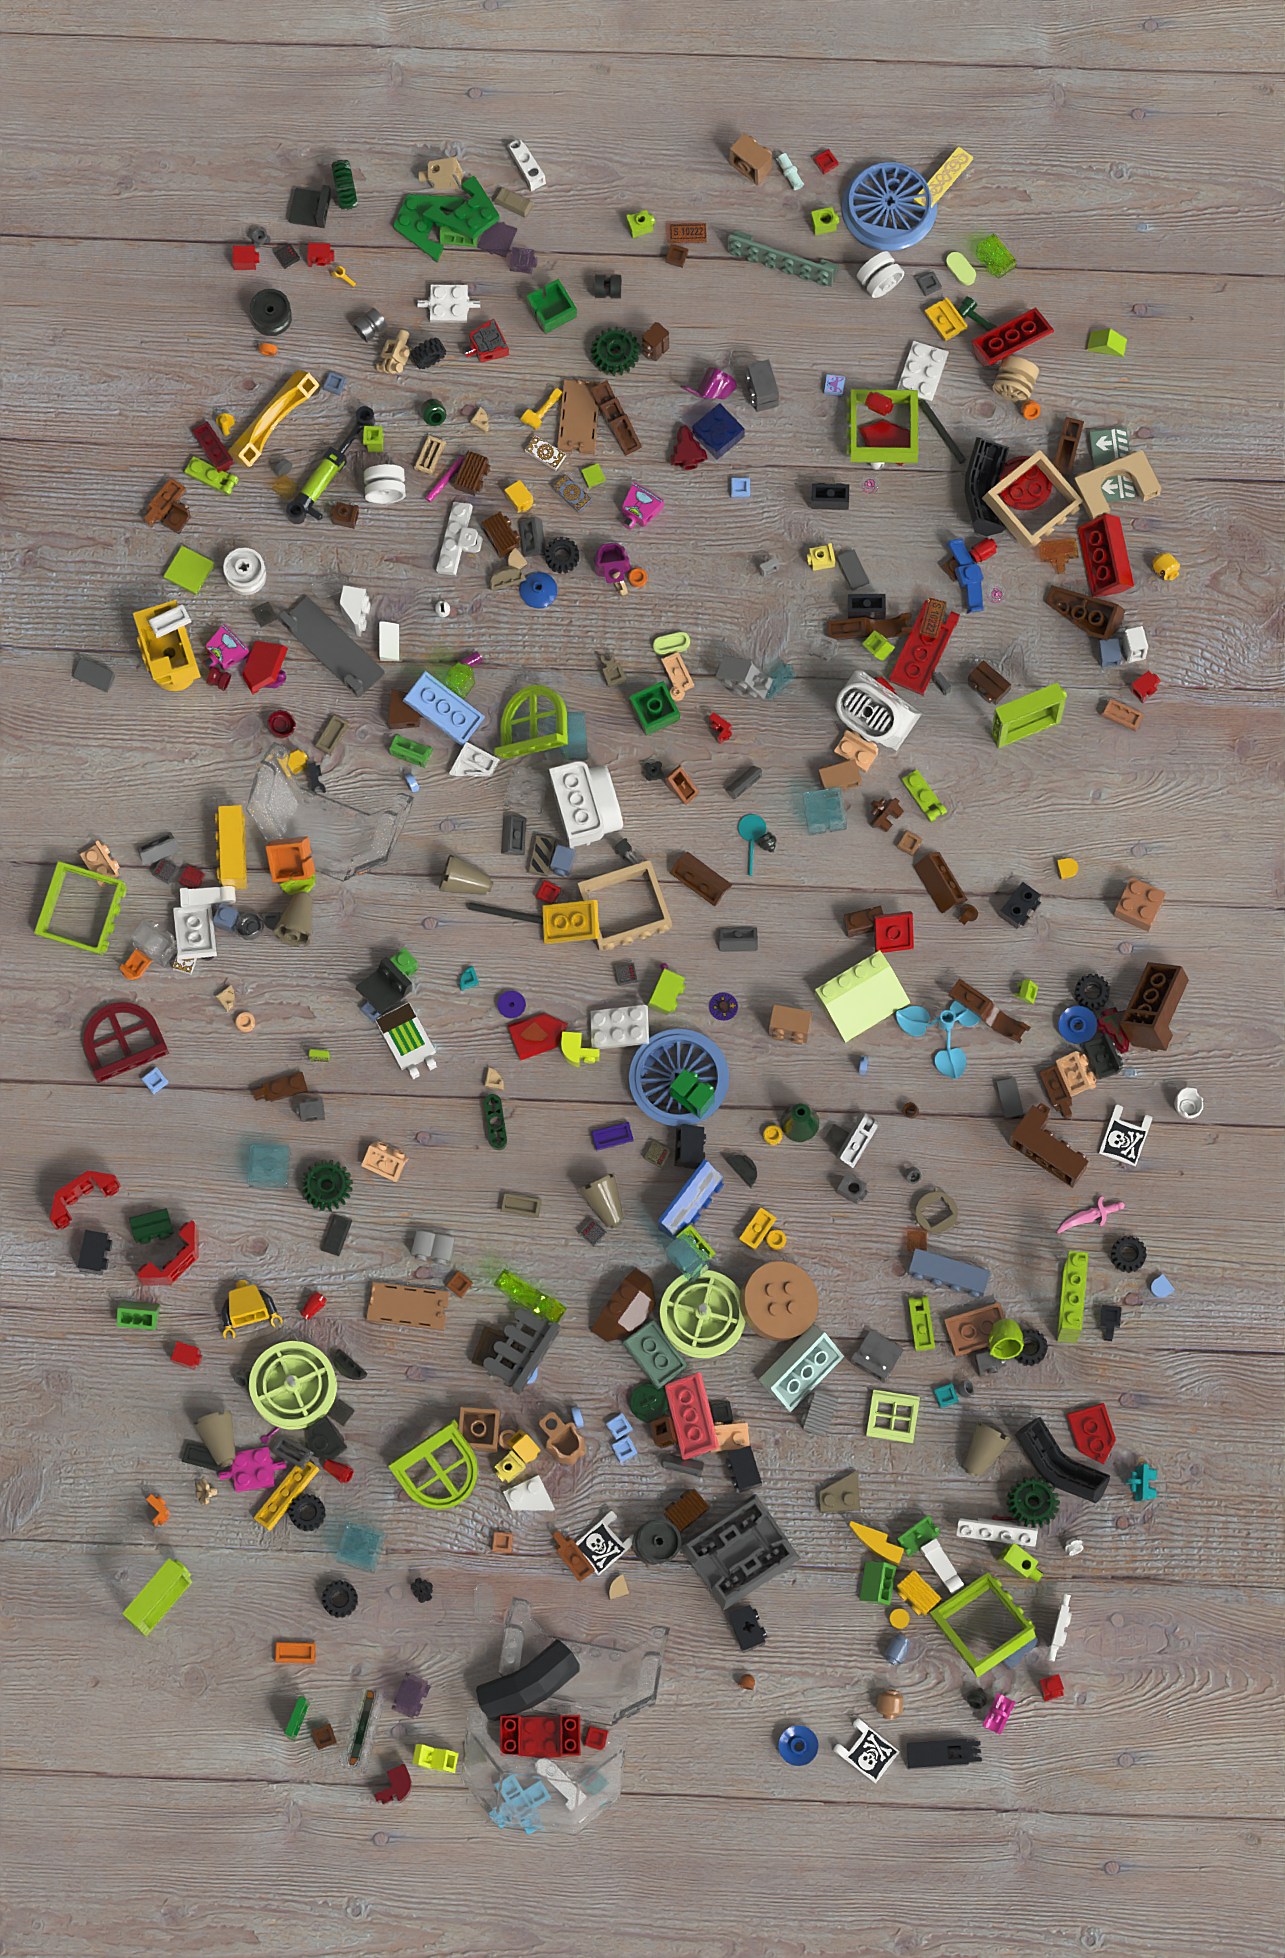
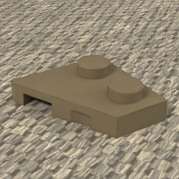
[819,1472,860,1513]

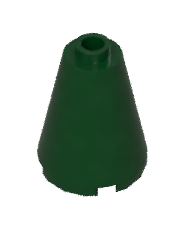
[781,1103,819,1142]

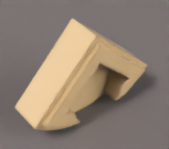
[470,407,489,433]
[508,548,527,569]
[613,572,628,596]
[216,985,235,1012]
[484,1067,504,1091]
[609,1574,629,1600]

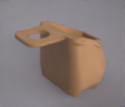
[539,1412,586,1465]

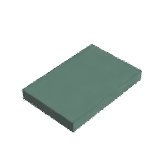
[622,1320,689,1390]

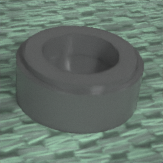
[274,459,292,478]

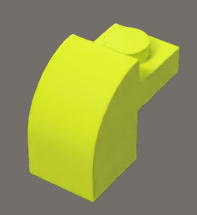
[561,1032,600,1067]
[412,1744,458,1773]

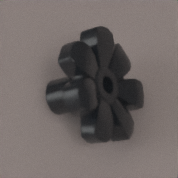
[411,1578,433,1603]

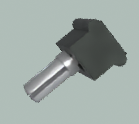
[615,838,640,865]

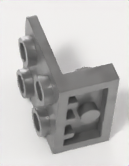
[851,1330,904,1383]

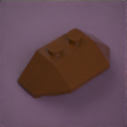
[591,1268,656,1342]

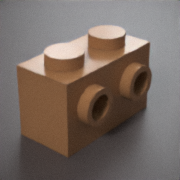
[818,759,862,796]

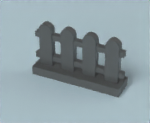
[483,1308,560,1395]

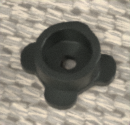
[644,761,664,781]

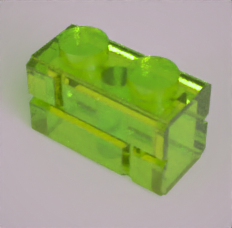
[976,233,1017,279]

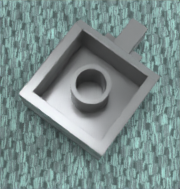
[716,656,773,699]

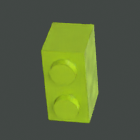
[646,968,686,1015]

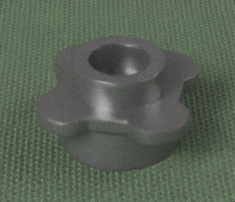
[249,227,271,248]

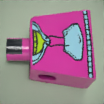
[622,482,664,530]
[202,624,249,670]

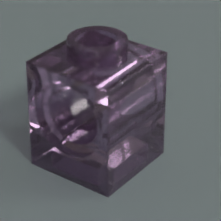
[510,247,538,274]

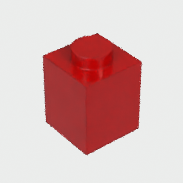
[233,246,260,270]
[170,1341,203,1370]

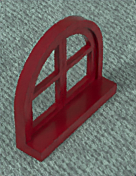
[83,1002,170,1083]

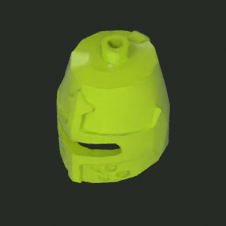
[989,1319,1024,1359]

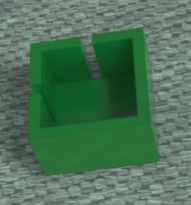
[526,278,577,334]
[670,1069,715,1119]

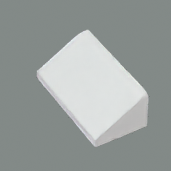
[379,622,399,661]

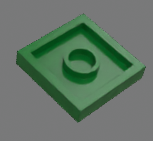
[284,1696,310,1741]

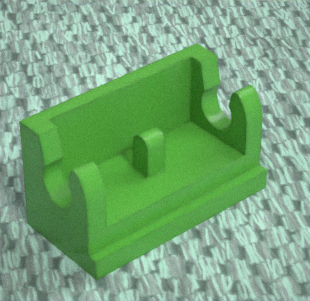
[389,734,433,768]
[897,1515,940,1558]

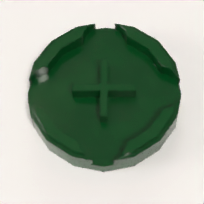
[630,1383,669,1423]

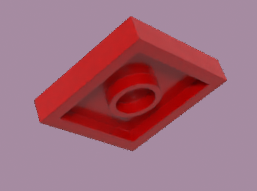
[874,911,914,953]

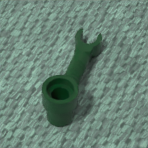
[957,296,998,331]

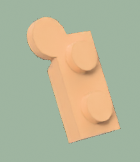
[661,652,694,701]

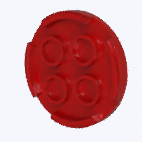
[998,456,1053,511]

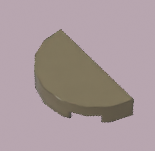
[489,566,526,591]

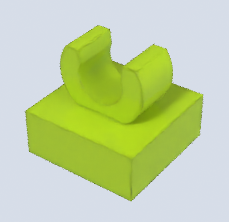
[1014,979,1039,1004]

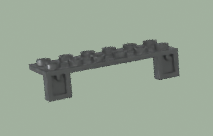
[278,597,385,698]

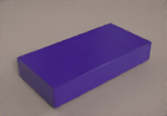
[591,1122,634,1151]

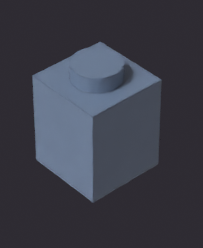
[1098,637,1122,668]
[550,845,576,877]
[213,904,240,933]

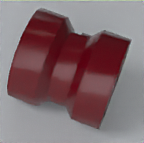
[206,667,231,691]

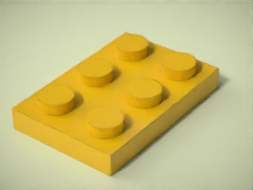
[543,900,599,944]

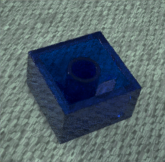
[692,403,745,460]

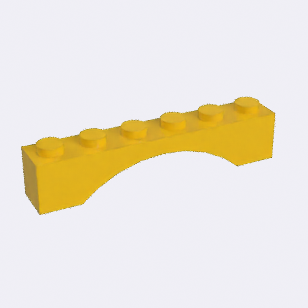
[228,370,319,468]

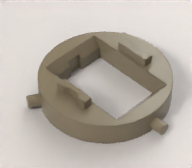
[915,1188,960,1234]

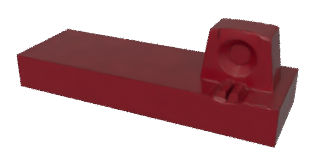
[192,421,234,473]

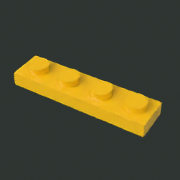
[253,1460,319,1531]

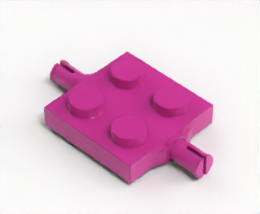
[219,1447,286,1493]

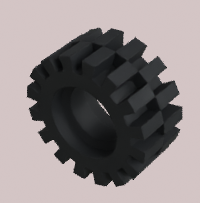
[410,337,447,369]
[545,537,579,574]
[1074,973,1110,1011]
[1111,1236,1147,1273]
[1014,1329,1048,1366]
[289,1494,326,1531]
[322,1580,358,1618]

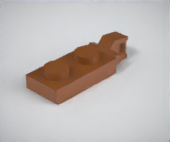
[144,478,186,527]
[552,1530,596,1582]

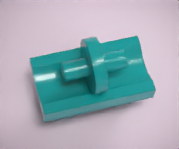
[1125,1464,1157,1502]

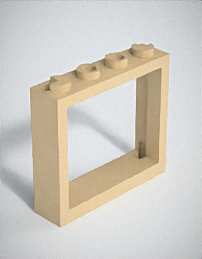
[982,450,1083,549]
[578,860,672,951]

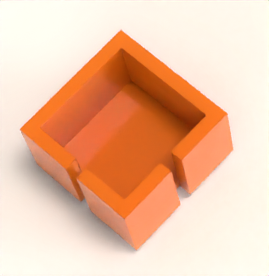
[266,836,315,883]

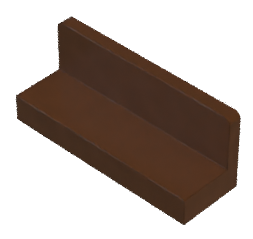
[670,852,732,907]
[914,852,968,913]

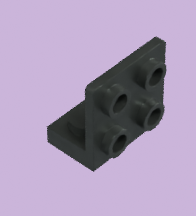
[289,185,331,228]
[356,957,412,1014]

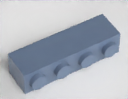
[908,1249,991,1298]

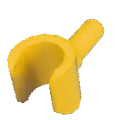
[331,266,356,287]

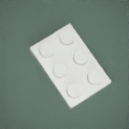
[897,341,949,404]
[173,904,217,960]
[591,1005,649,1049]

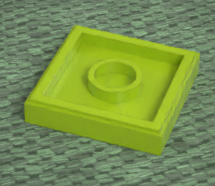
[163,546,215,595]

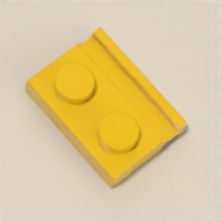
[925,297,968,342]

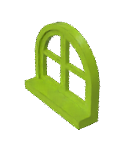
[495,685,568,760]
[388,1419,478,1509]

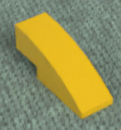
[849,1521,904,1566]

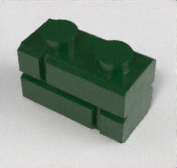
[129,1208,174,1245]

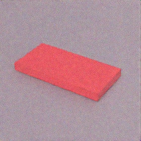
[664,1372,719,1460]

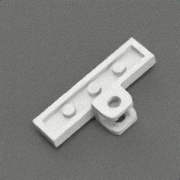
[436,502,483,575]

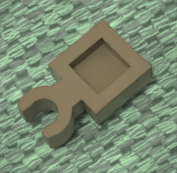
[601,652,626,688]

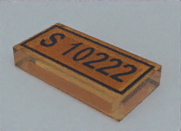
[670,223,707,243]
[919,597,947,639]

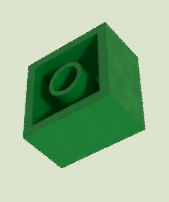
[629,681,680,736]

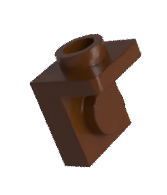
[163,501,191,534]

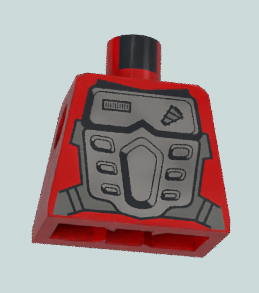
[462,319,509,362]

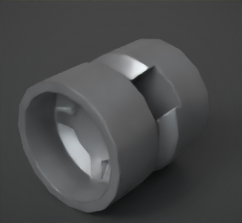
[352,307,387,342]

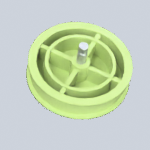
[660,1270,746,1358]
[249,1341,337,1430]

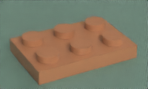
[944,1302,1005,1358]

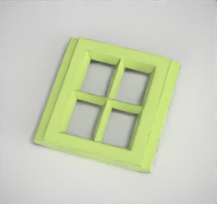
[866,1390,920,1444]

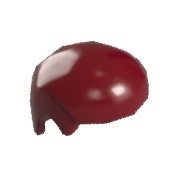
[267,710,296,739]

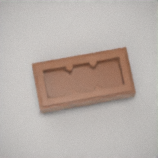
[1102,698,1144,732]

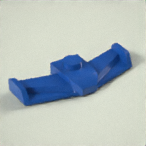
[946,538,984,614]

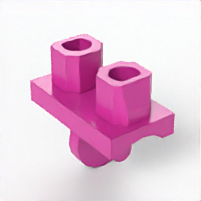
[982,1693,1016,1735]

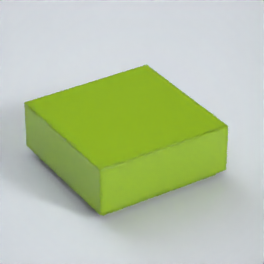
[581,463,606,488]

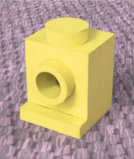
[806,543,835,571]
[495,1451,526,1484]

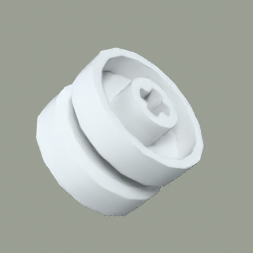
[857,251,904,298]
[363,464,406,504]
[223,548,267,595]

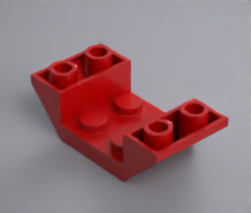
[50,1171,121,1230]
[136,1220,199,1286]
[500,1715,581,1758]

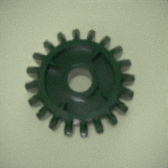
[331,160,358,210]
[590,326,640,376]
[301,1160,353,1212]
[1006,1476,1060,1528]

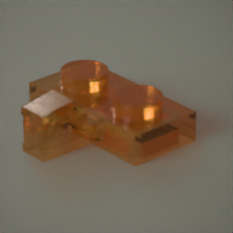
[1039,538,1079,575]

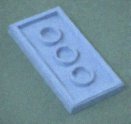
[403,671,485,747]

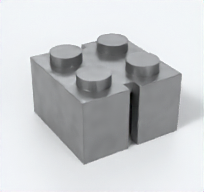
[745,359,779,412]

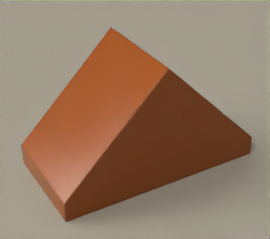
[666,765,700,805]

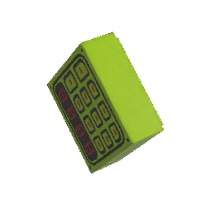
[309,1049,330,1062]

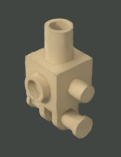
[376,330,411,373]

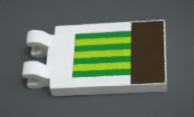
[375,1002,437,1079]

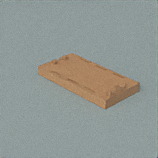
[557,380,601,454]
[366,1282,450,1331]

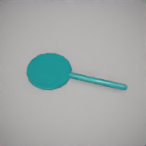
[738,814,767,876]

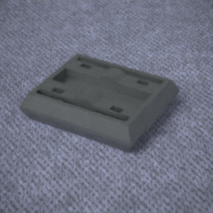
[681,1494,801,1610]

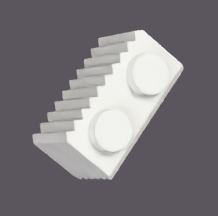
[1122,625,1148,663]

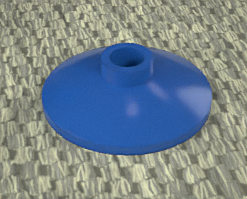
[520,572,557,608]
[1058,1006,1097,1044]
[778,1726,819,1766]

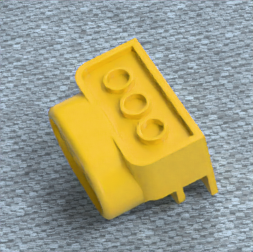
[133,600,201,691]

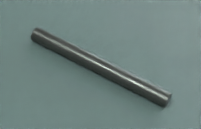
[919,400,966,464]
[469,902,543,925]

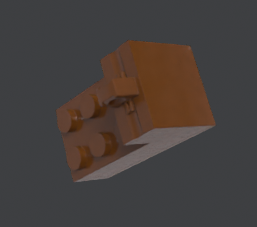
[1120,962,1189,1052]
[1009,1103,1089,1188]

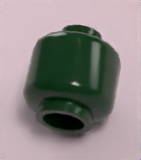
[420,399,447,426]

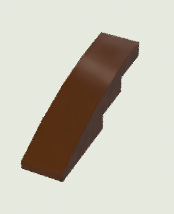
[590,380,642,456]

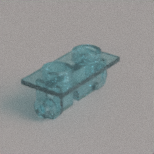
[766,663,797,701]

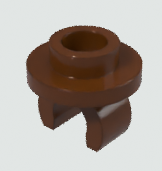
[959,904,978,925]

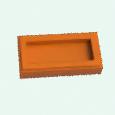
[275,1642,316,1664]

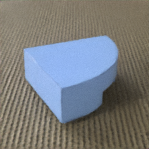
[858,1055,869,1075]

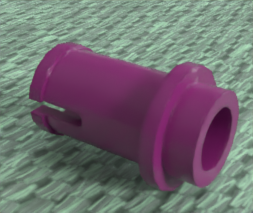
[458,651,483,672]

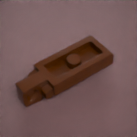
[1039,1065,1073,1119]
[253,1072,308,1102]

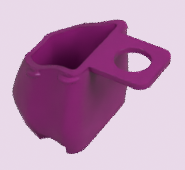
[680,367,737,400]
[594,543,631,583]

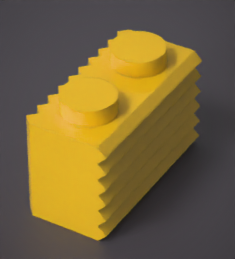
[896,1570,942,1617]

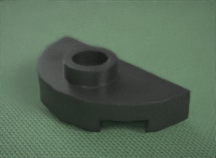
[725,1155,757,1188]
[333,1349,368,1380]

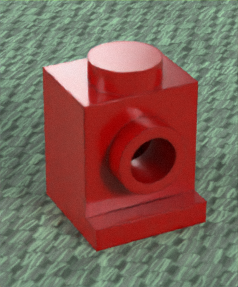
[307,243,335,267]
[1130,670,1161,704]
[1039,1674,1064,1702]

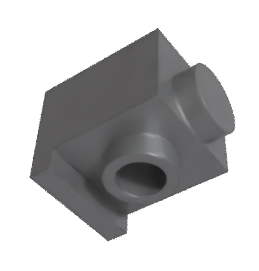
[296,1097,325,1122]
[975,1352,1006,1377]

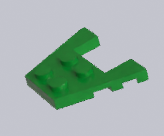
[422,175,500,240]
[393,195,465,263]

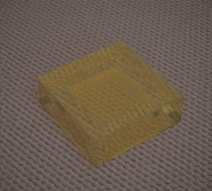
[272,474,298,501]

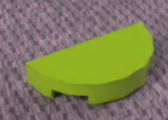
[279,873,316,896]

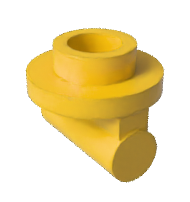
[216,413,235,436]

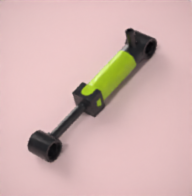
[286,406,375,524]

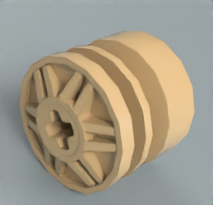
[992,356,1039,403]

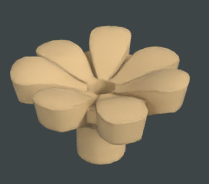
[196,1479,217,1505]

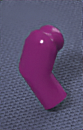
[264,670,286,689]

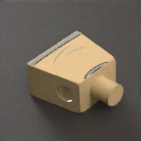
[419,157,463,189]

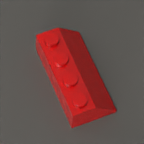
[971,307,1054,367]
[1077,514,1134,598]

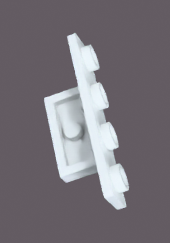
[957,1518,1038,1546]

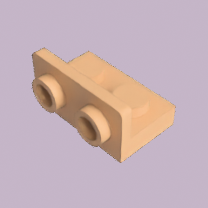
[834,730,878,773]
[80,840,120,887]
[1056,1051,1096,1096]
[361,1141,409,1182]
[711,1420,750,1453]

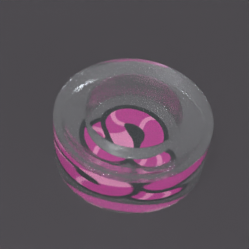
[861,474,880,494]
[987,583,1006,603]

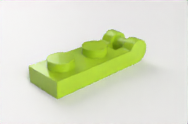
[184,456,239,496]
[901,769,947,822]
[908,1295,935,1351]

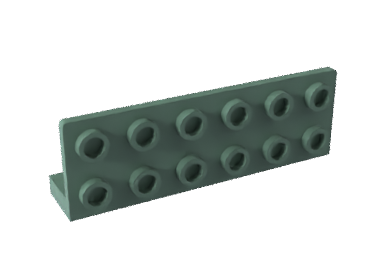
[728,230,839,287]

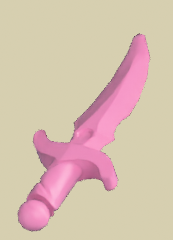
[1057,1196,1124,1234]

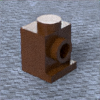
[330,502,359,529]
[650,1416,678,1449]

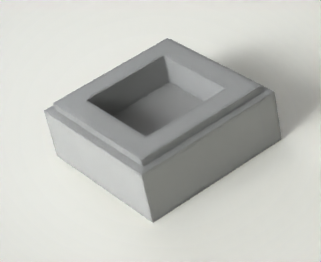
[760,557,779,577]

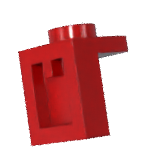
[709,712,732,744]

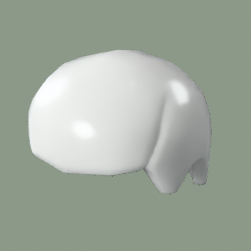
[1174,1087,1203,1119]

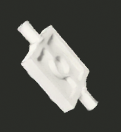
[418,285,481,323]
[1046,1594,1072,1662]

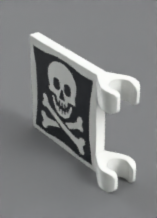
[1099,1105,1152,1167]
[576,1511,634,1576]
[833,1719,900,1784]

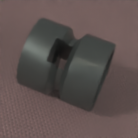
[595,274,622,299]

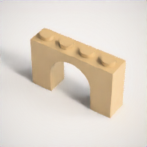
[1073,450,1162,521]

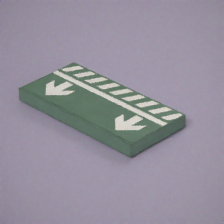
[1089,428,1136,502]

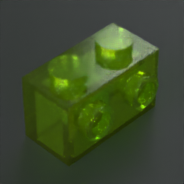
[445,662,475,700]

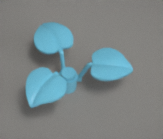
[896,1001,981,1079]

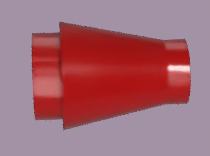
[300,1290,327,1320]
[323,1459,354,1484]

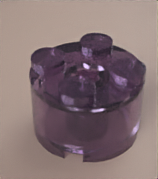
[391,1672,431,1718]

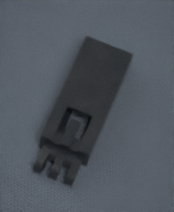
[906,1739,982,1770]

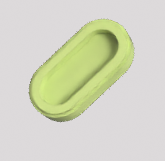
[946,252,976,286]
[653,632,690,656]

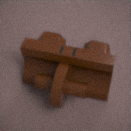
[869,798,904,832]

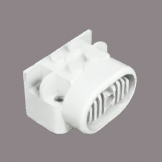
[835,670,922,751]
[549,761,623,849]

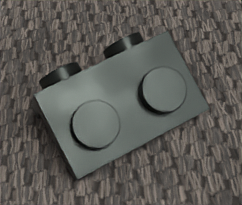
[1083,1033,1123,1080]

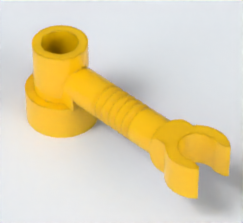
[520,388,563,430]

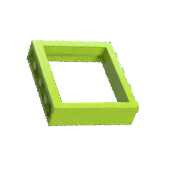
[847,389,918,463]
[991,682,1067,748]
[34,861,127,956]
[1057,1251,1089,1343]
[122,1558,192,1637]
[930,1572,1036,1678]

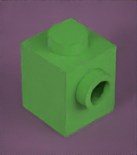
[390,947,418,977]

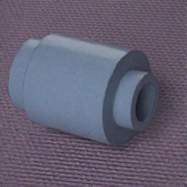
[884,1634,911,1666]

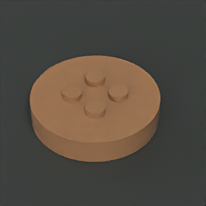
[740,1261,819,1341]

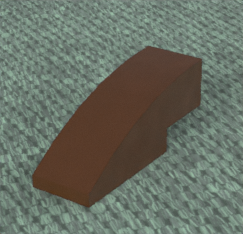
[1053,417,1084,475]

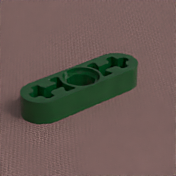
[484,1094,507,1150]

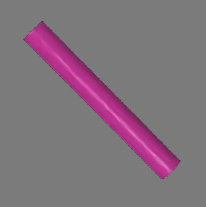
[425,456,464,503]

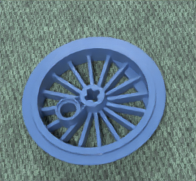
[842,162,937,251]
[629,1029,729,1126]

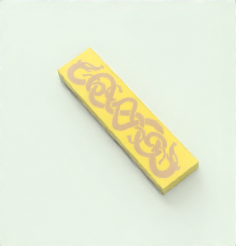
[913,147,973,208]

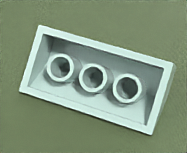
[759,1324,844,1412]

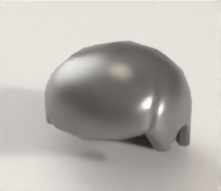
[233,912,264,940]

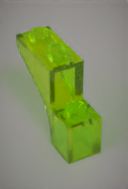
[494,1269,567,1324]

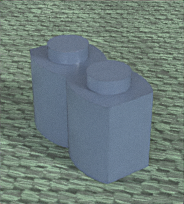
[1001,1637,1038,1670]

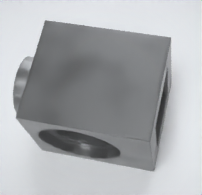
[837,1173,868,1204]

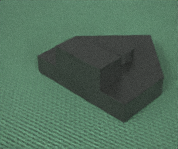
[304,1416,348,1460]

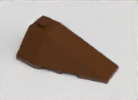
[1045,585,1125,641]

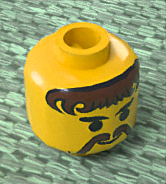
[1152,553,1180,581]

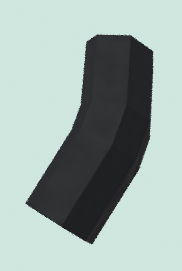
[965,437,1010,536]
[1015,1416,1110,1503]
[476,1639,580,1721]

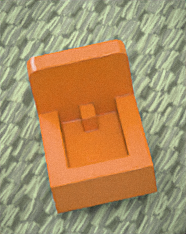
[119,949,153,980]
[146,1494,170,1527]

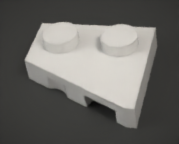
[449,742,500,777]
[503,1475,555,1511]

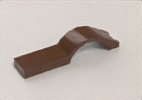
[827,612,913,641]
[948,979,1031,1044]

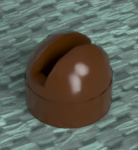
[902,1102,919,1119]

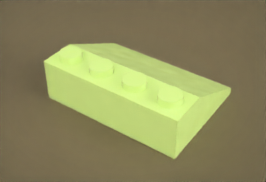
[815,951,910,1043]

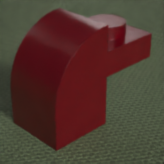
[374,1764,412,1805]

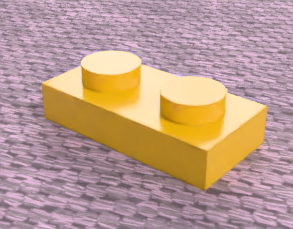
[739,1207,777,1251]

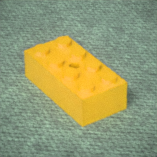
[215,805,247,890]

